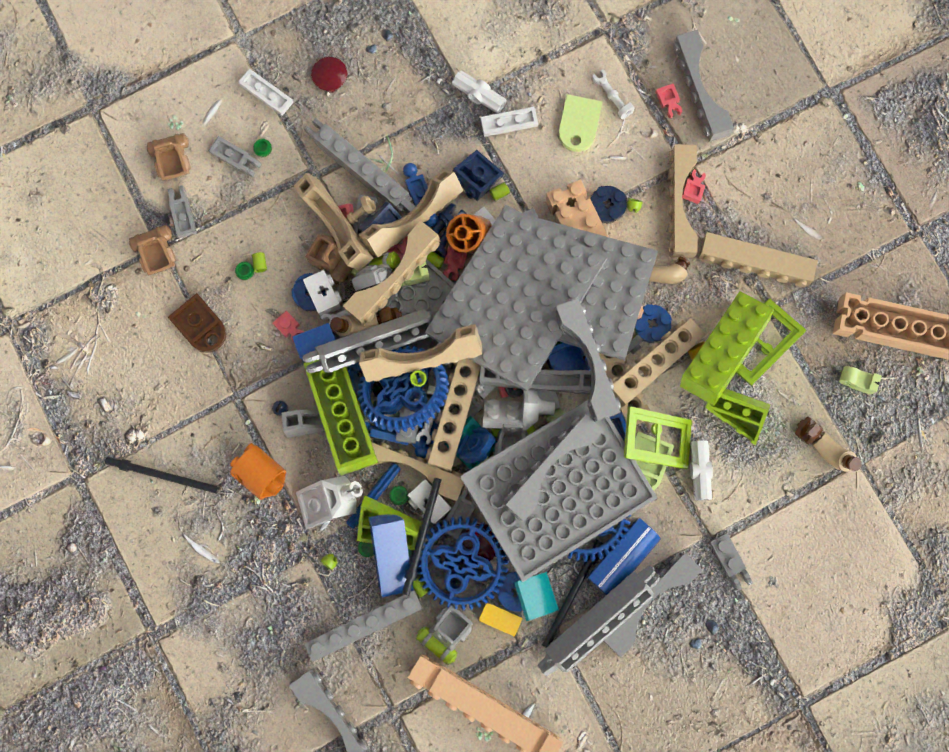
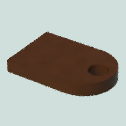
[168,293,227,353]

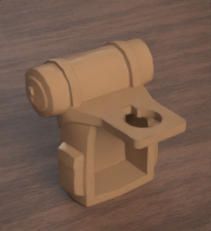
[146,133,191,181]
[129,225,176,276]
[306,234,352,285]

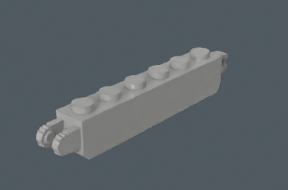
[305,118,416,213]
[303,309,438,373]
[538,566,660,676]

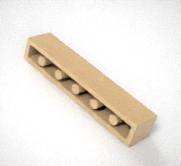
[698,232,818,287]

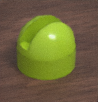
[627,198,643,213]
[410,370,426,387]
[320,553,338,571]

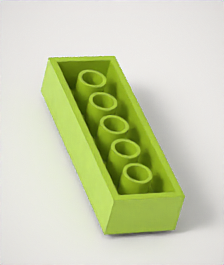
[680,291,774,405]
[303,360,379,476]

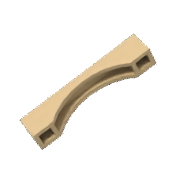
[668,144,697,258]
[359,169,464,257]
[294,173,373,271]
[343,221,440,326]
[359,324,482,382]
[368,438,464,502]

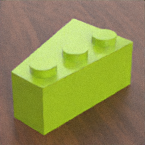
[706,388,771,446]
[357,495,421,550]

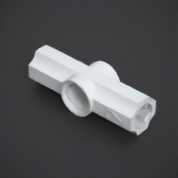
[452,71,506,114]
[690,440,713,500]

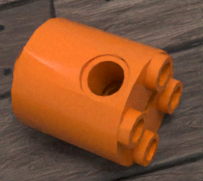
[446,214,492,253]
[230,443,286,500]

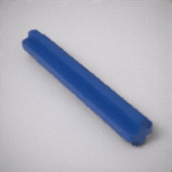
[346,463,401,529]

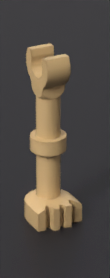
[327,195,376,238]

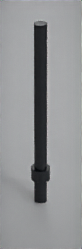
[105,457,219,494]
[402,478,442,596]
[542,539,603,648]

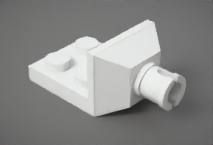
[483,389,555,430]
[296,476,363,529]

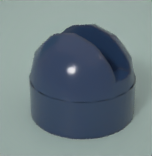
[272,400,288,416]

